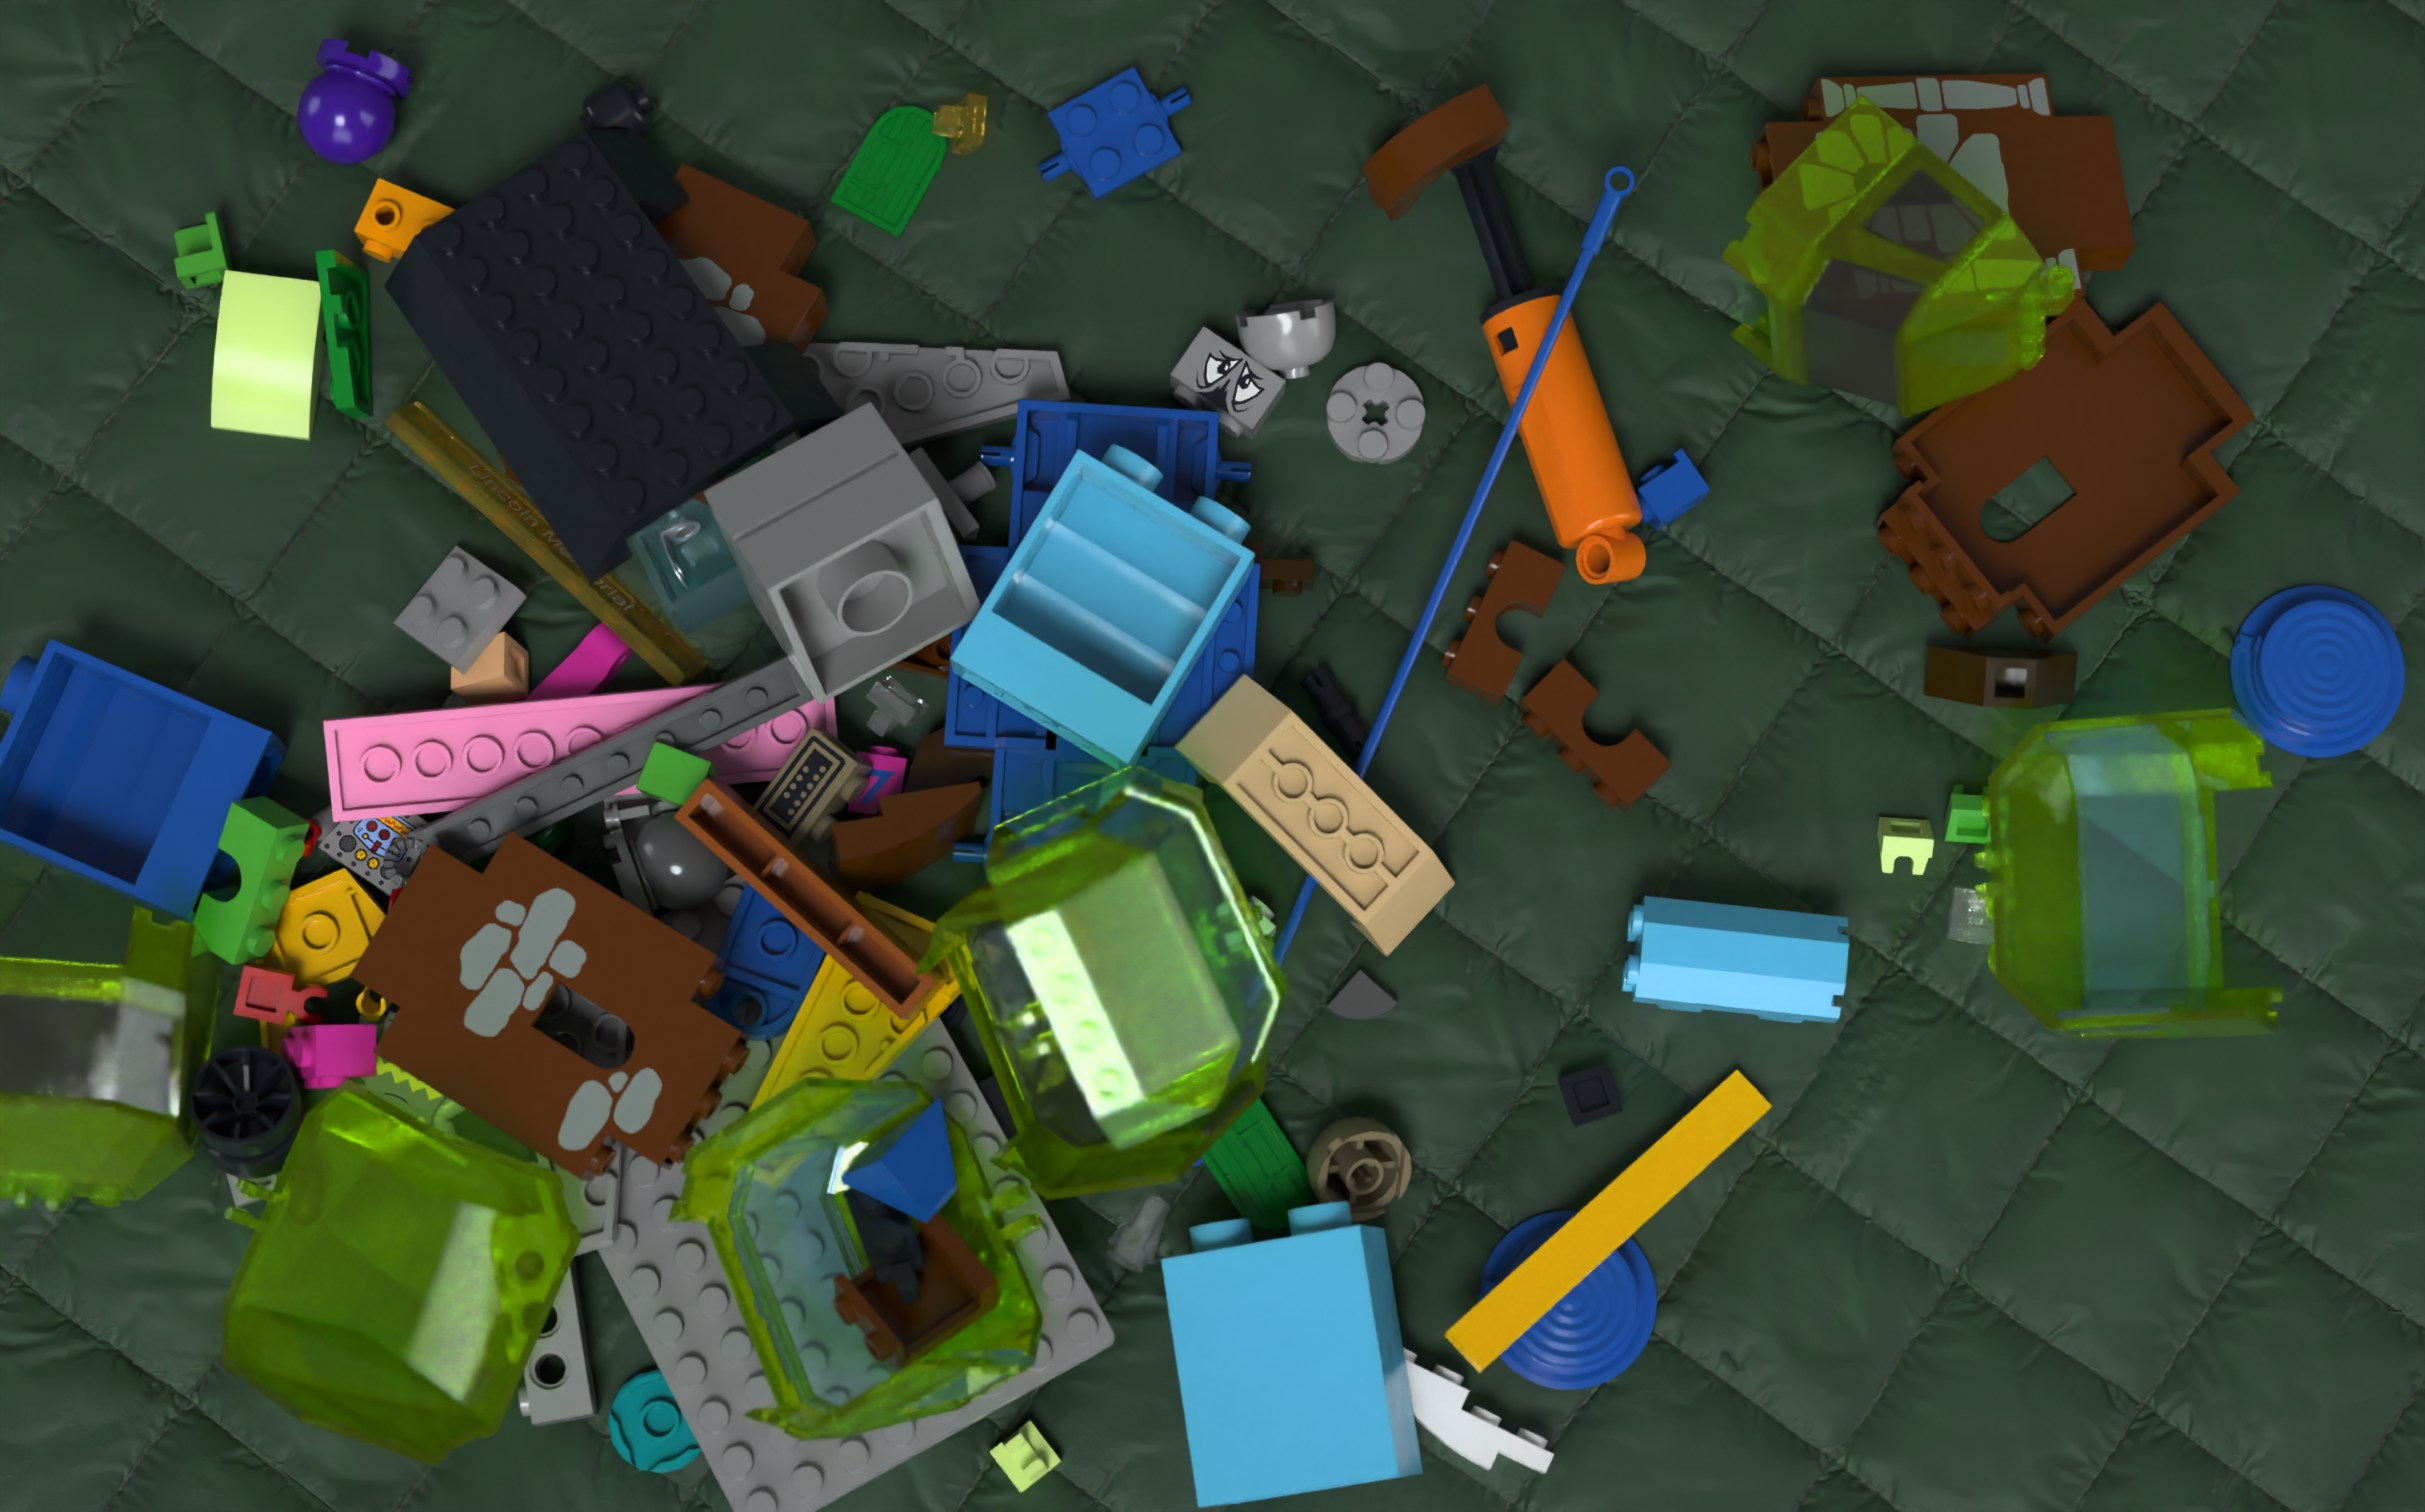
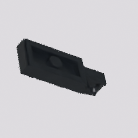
[843,1188,925,1307]

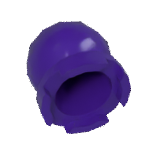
[297,38,414,166]

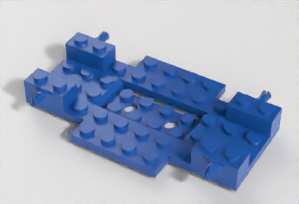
[944,399,1260,918]

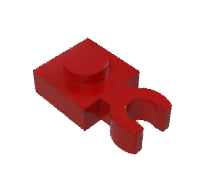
[233,962,328,1025]

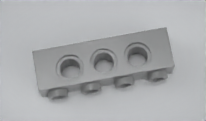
[494,1212,599,1426]

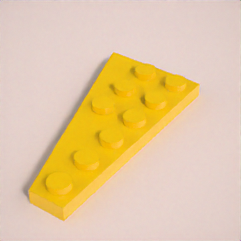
[723,891,998,1188]

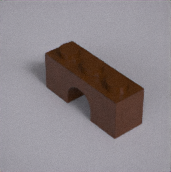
[1441,540,1566,707]
[1519,658,1672,814]

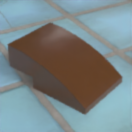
[828,781,982,896]

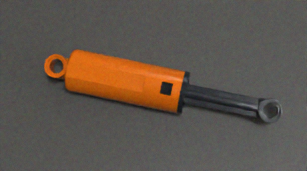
[1449,143,1646,585]

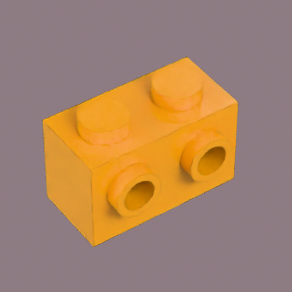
[354,178,455,262]

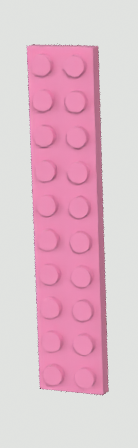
[323,682,838,822]

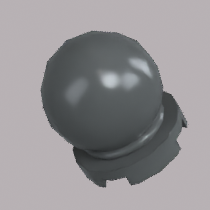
[602,811,729,919]

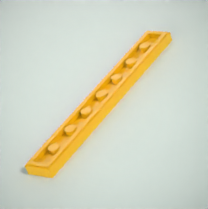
[1444,1070,1772,1373]

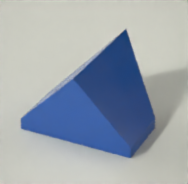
[842,1095,957,1223]

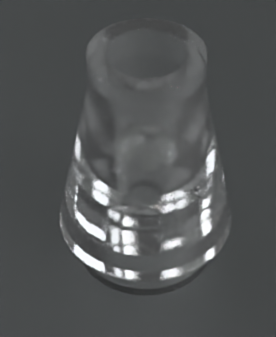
[1107,1193,1171,1273]

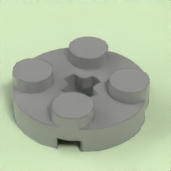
[1326,362,1425,465]

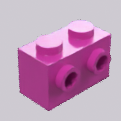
[280,1025,376,1089]

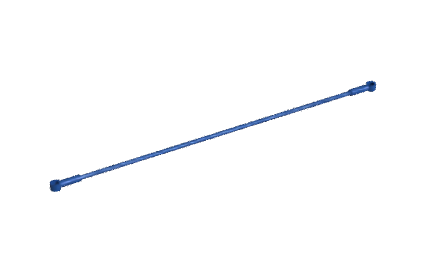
[1177,166,1635,1166]

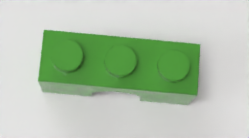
[189,796,310,965]

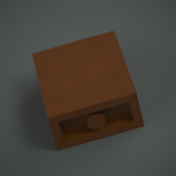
[832,1212,999,1375]

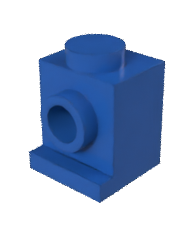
[1636,448,1710,532]

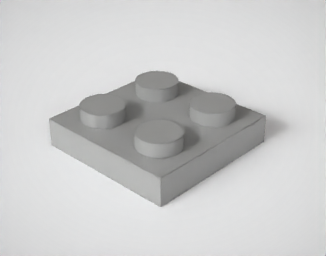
[394,546,527,675]

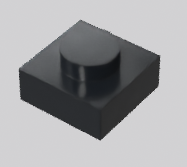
[1557,1063,1623,1128]

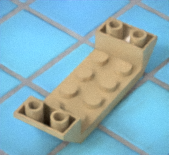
[1173,674,1455,957]

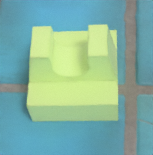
[1877,817,1934,875]
[990,1421,1062,1493]

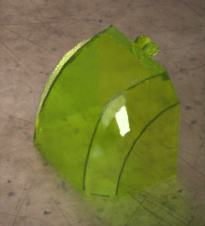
[222,1079,581,1466]

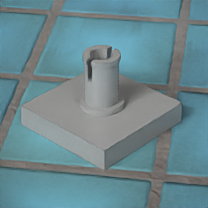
[908,447,996,547]

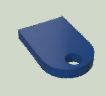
[707,883,827,1041]

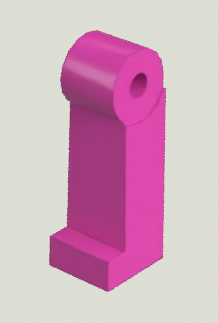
[524,620,637,701]

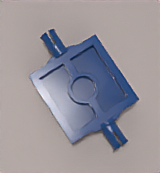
[1036,67,1192,202]

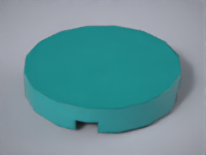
[608,1370,702,1474]

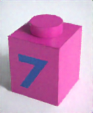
[847,746,909,819]

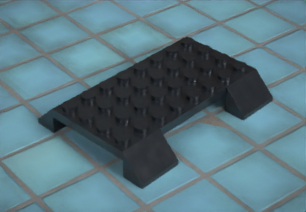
[384,128,845,584]

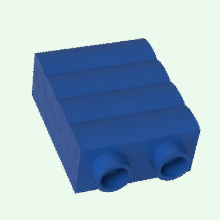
[0,638,288,926]

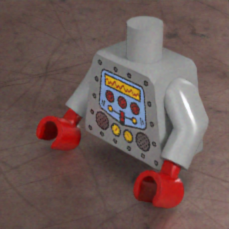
[302,805,429,912]

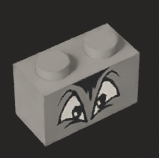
[1170,326,1286,440]

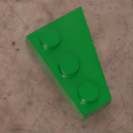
[315,249,372,419]

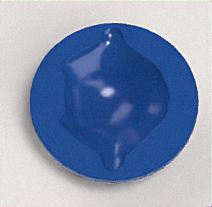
[2229,585,2405,758]
[1478,1211,1657,1390]

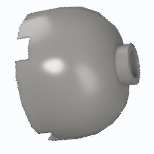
[1235,299,1336,379]

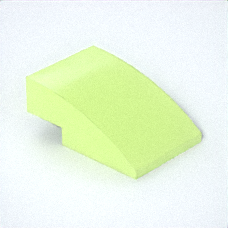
[211,270,326,440]

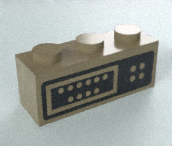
[753,727,873,856]

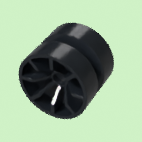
[188,1045,309,1179]

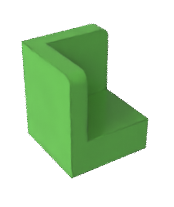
[174,211,234,290]
[636,742,718,809]

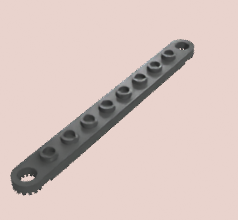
[384,654,815,888]

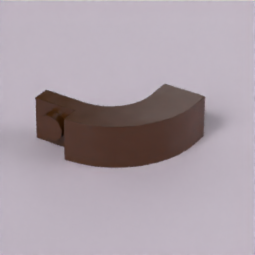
[1362,83,1510,221]

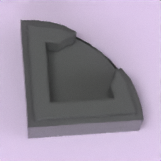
[1326,970,1398,1021]

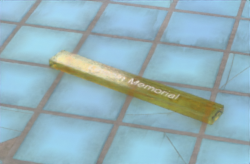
[385,402,708,687]

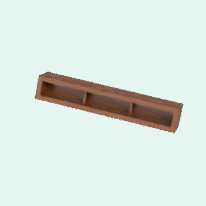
[674,778,948,1020]

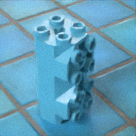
[1622,896,1849,1023]

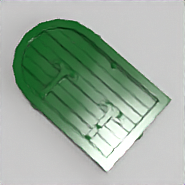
[830,106,947,239]
[1186,1090,1311,1229]

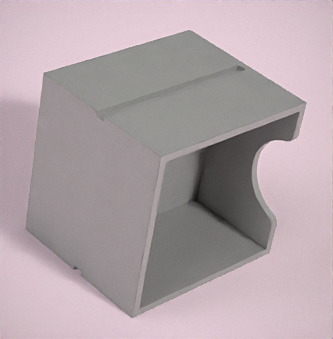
[703,401,982,705]

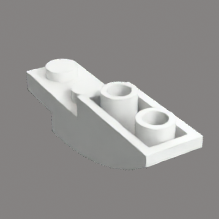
[1403,1348,1554,1474]

